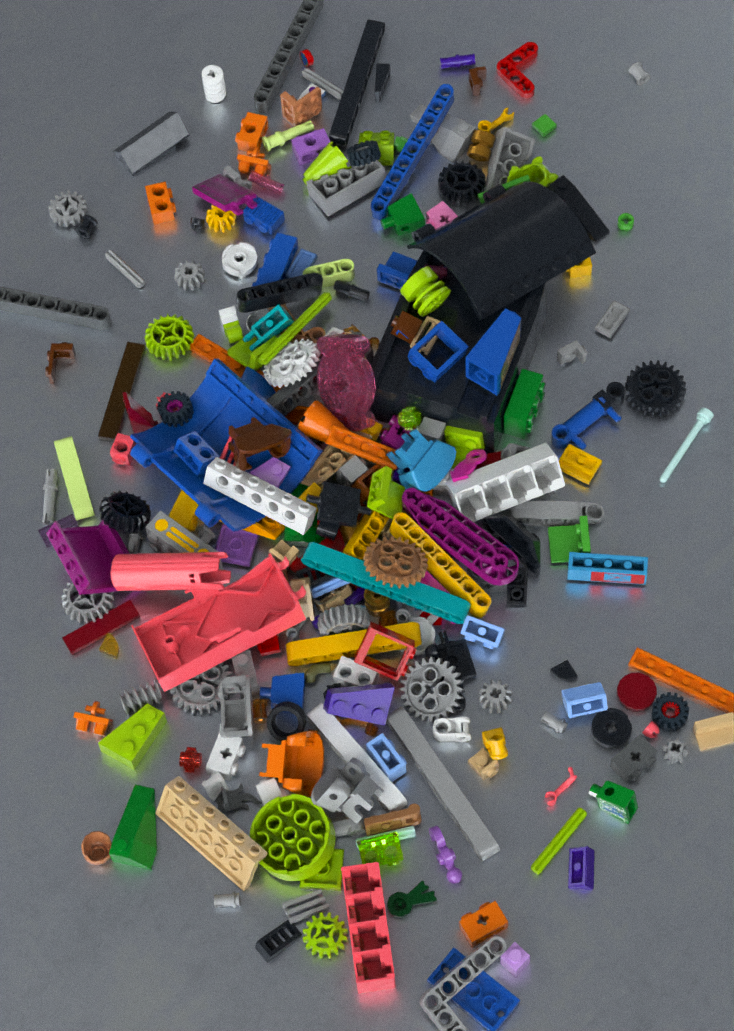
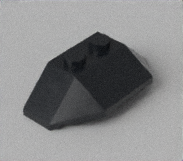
[483,515,540,577]

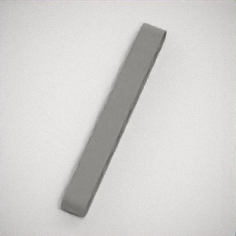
[386,706,500,862]

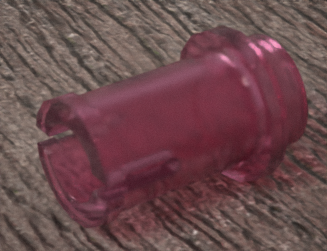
[424,265,447,279]

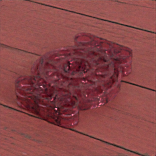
[317,334,376,431]

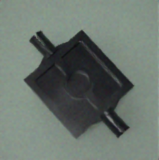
[306,481,372,528]
[433,631,476,694]

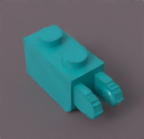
[243,305,295,351]

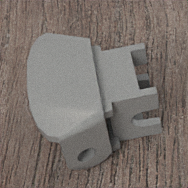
[218,675,254,738]
[311,758,384,824]

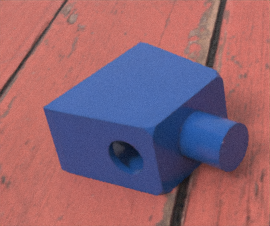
[260,673,306,714]

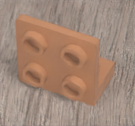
[280,87,322,127]

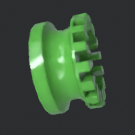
[617,213,634,231]

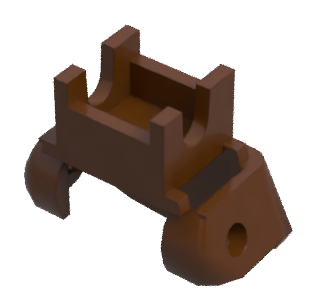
[228,417,292,471]

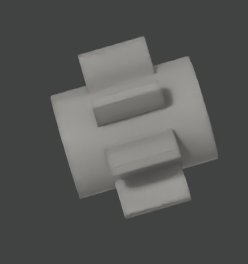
[662,738,688,764]

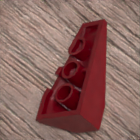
[122,392,158,434]

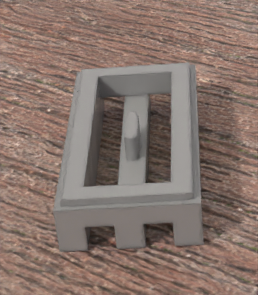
[282,889,329,924]

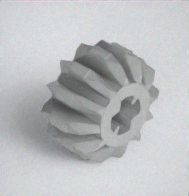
[174,260,205,291]
[479,679,512,713]

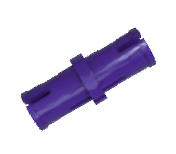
[440,53,476,69]

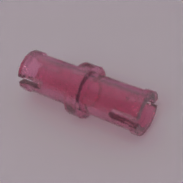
[248,170,285,195]

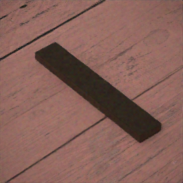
[98,342,146,442]

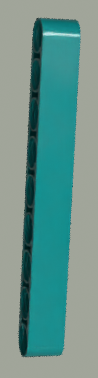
[301,542,471,624]

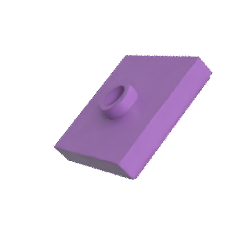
[215,524,260,567]

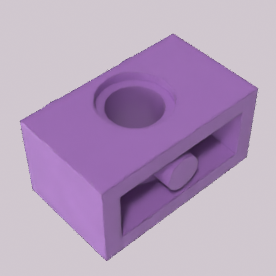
[291,128,330,166]

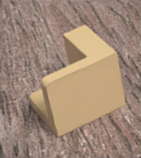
[269,540,299,569]

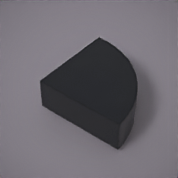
[550,660,578,681]

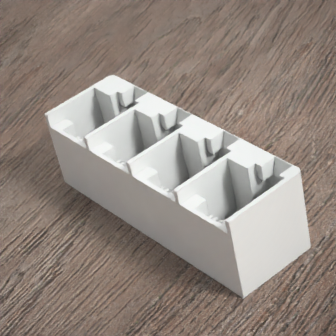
[445,443,565,522]

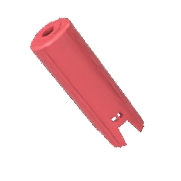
[110,552,231,591]

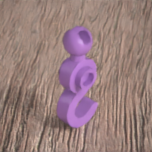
[429,825,462,884]

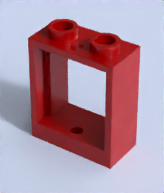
[354,621,417,681]

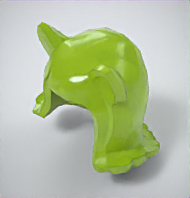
[507,156,559,188]

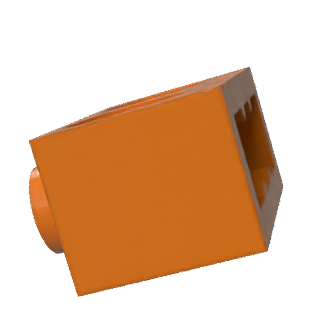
[145,181,176,225]

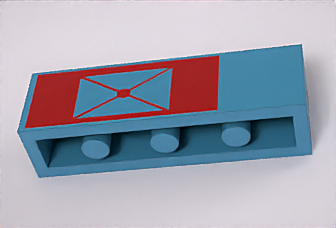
[567,552,648,585]

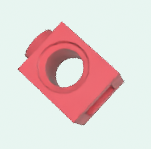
[110,433,137,465]

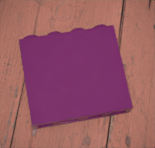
[46,520,130,595]

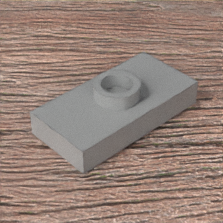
[595,300,630,338]

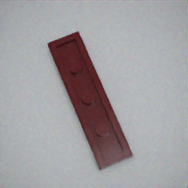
[62,600,140,655]

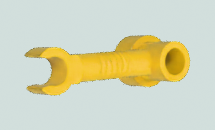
[477,108,514,133]

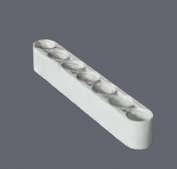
[305,703,408,813]

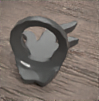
[216,783,262,811]

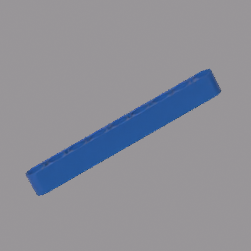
[371,84,454,220]

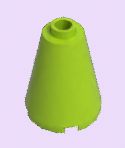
[302,141,352,186]

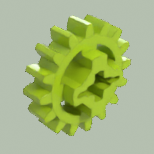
[303,912,348,959]

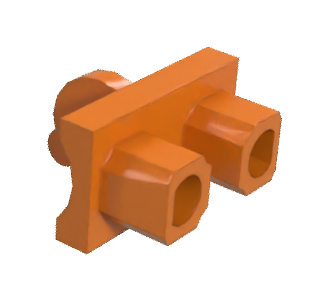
[237,147,271,178]
[73,701,113,735]

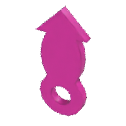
[450,449,487,482]

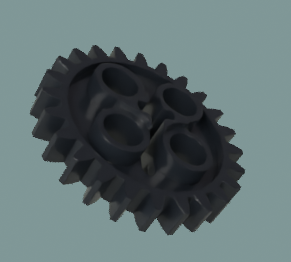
[625,360,686,417]

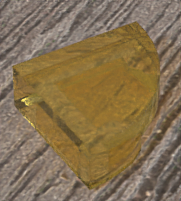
[99,633,119,659]

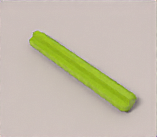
[531,807,587,875]

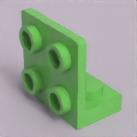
[548,516,591,563]

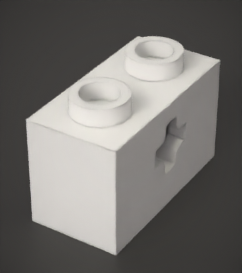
[206,733,246,781]

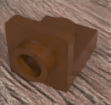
[469,66,487,96]

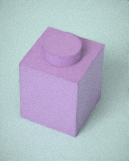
[500,942,530,978]

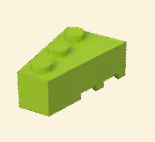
[98,703,167,770]

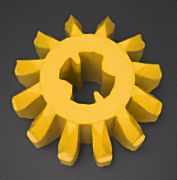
[206,205,236,233]

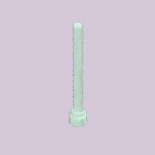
[660,408,714,483]

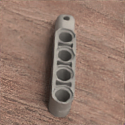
[509,501,604,526]

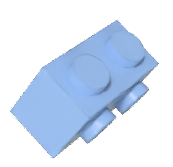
[460,615,506,649]
[366,733,407,782]

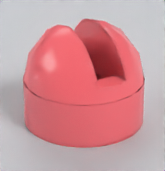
[642,721,660,738]

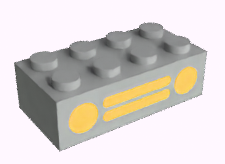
[145,511,223,570]

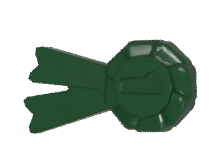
[387,881,437,918]

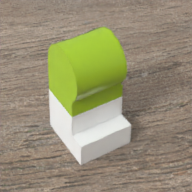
[218,306,243,344]

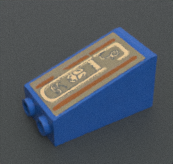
[466,308,521,396]

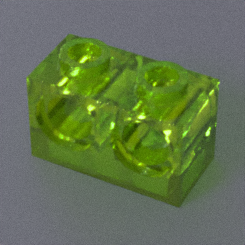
[356,832,404,868]

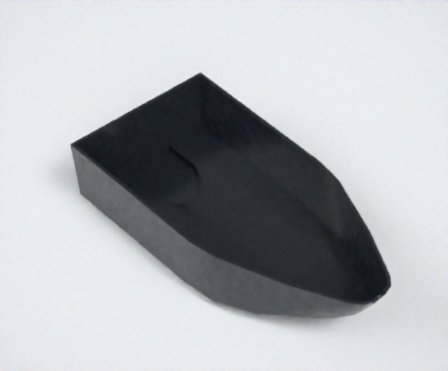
[360,250,547,454]

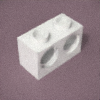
[333,656,379,687]

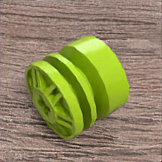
[400,266,451,317]

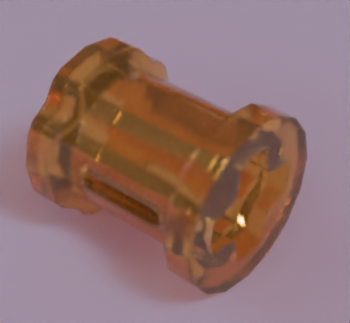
[253,699,268,724]

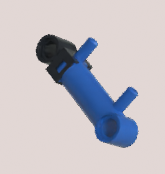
[551,382,625,450]

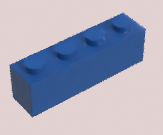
[252,232,299,287]

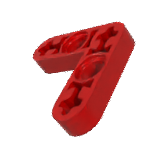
[496,42,538,99]

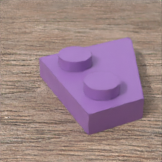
[249,457,291,488]

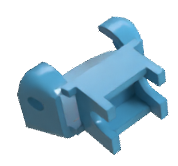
[386,429,456,492]

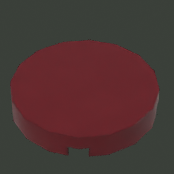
[617,672,657,712]

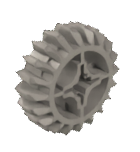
[61,582,114,624]
[317,604,371,636]

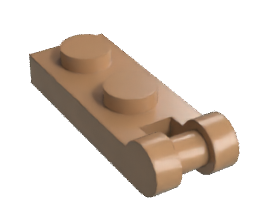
[364,804,422,836]

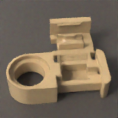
[313,584,353,613]

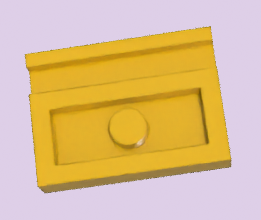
[559,444,602,485]

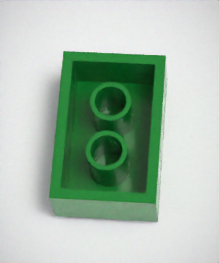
[504,369,546,440]

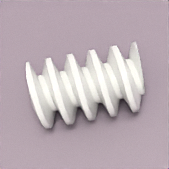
[201,65,227,103]

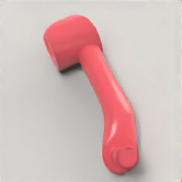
[545,767,577,806]

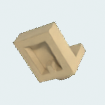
[468,748,499,781]

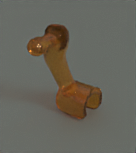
[343,324,380,348]

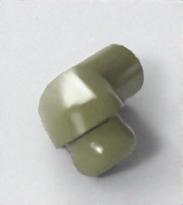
[304,663,331,683]

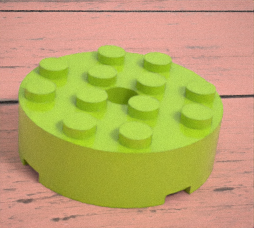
[249,794,336,881]

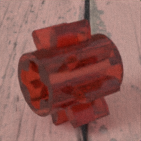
[179,747,202,773]

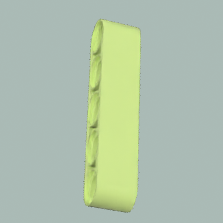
[54,436,95,521]

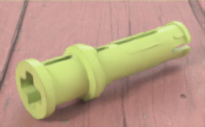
[261,120,314,152]

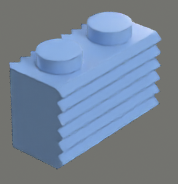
[561,682,608,719]

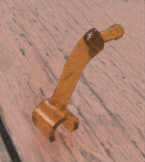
[335,716,378,737]

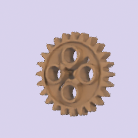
[363,536,428,589]

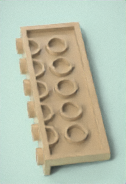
[155,776,268,891]

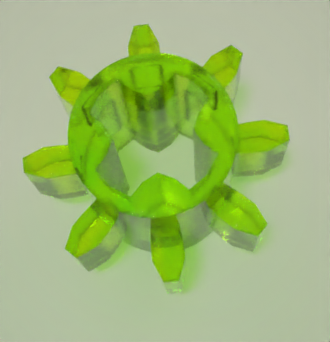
[398,407,421,431]

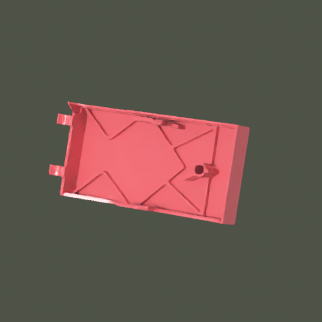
[131,553,306,692]

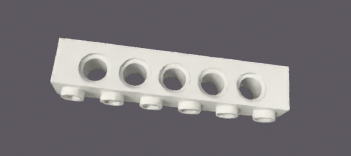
[203,457,317,535]

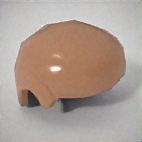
[81,831,112,865]

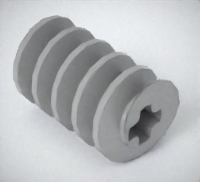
[119,679,163,715]

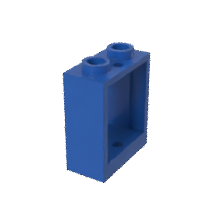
[407,321,469,383]

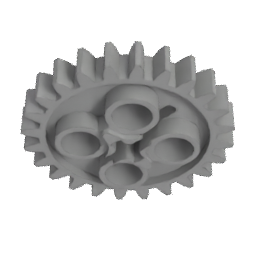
[400,657,465,722]
[170,662,232,715]

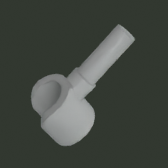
[286,618,307,641]

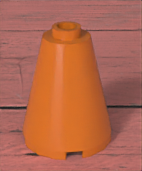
[298,400,350,443]

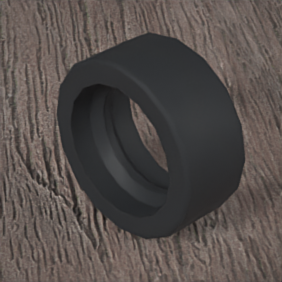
[267,702,307,742]

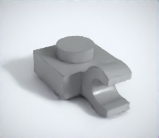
[223,165,252,190]

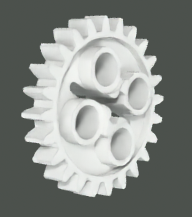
[263,339,320,388]

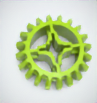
[144,313,194,361]

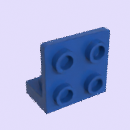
[377,252,417,290]

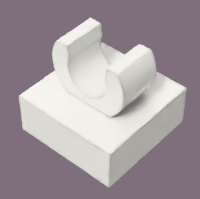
[202,773,229,801]

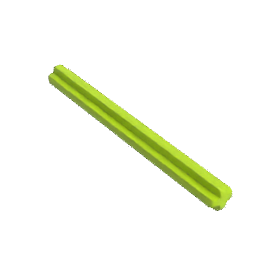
[258,292,332,365]

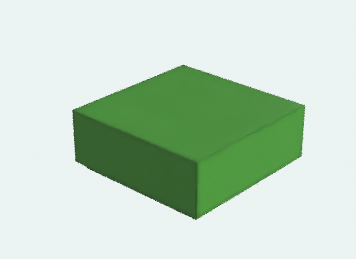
[532,114,557,138]

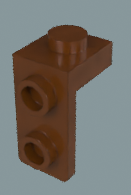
[45,342,76,384]

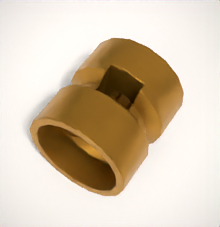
[467,130,496,162]
[364,589,390,617]

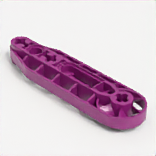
[402,488,519,586]

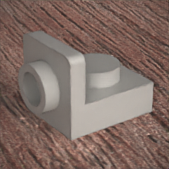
[557,340,587,364]

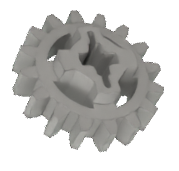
[48,190,88,227]

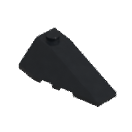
[548,175,610,242]

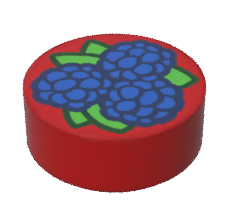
[300,49,314,67]

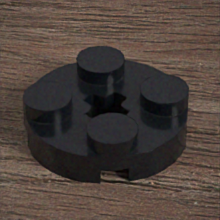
[591,708,632,749]

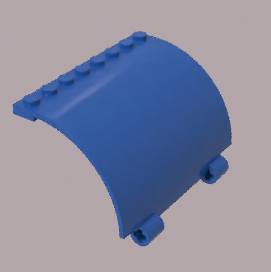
[130,359,322,532]

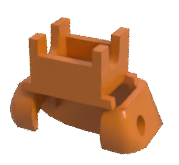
[259,731,324,797]

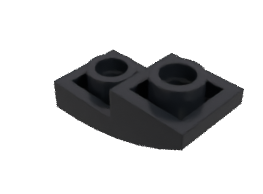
[507,567,528,605]

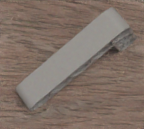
[419,936,507,1031]

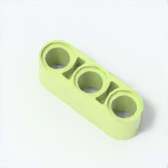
[303,259,355,288]

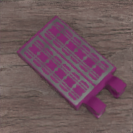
[192,174,257,216]

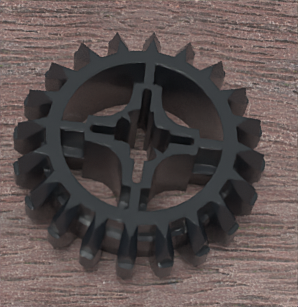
[438,160,486,206]
[99,490,151,534]

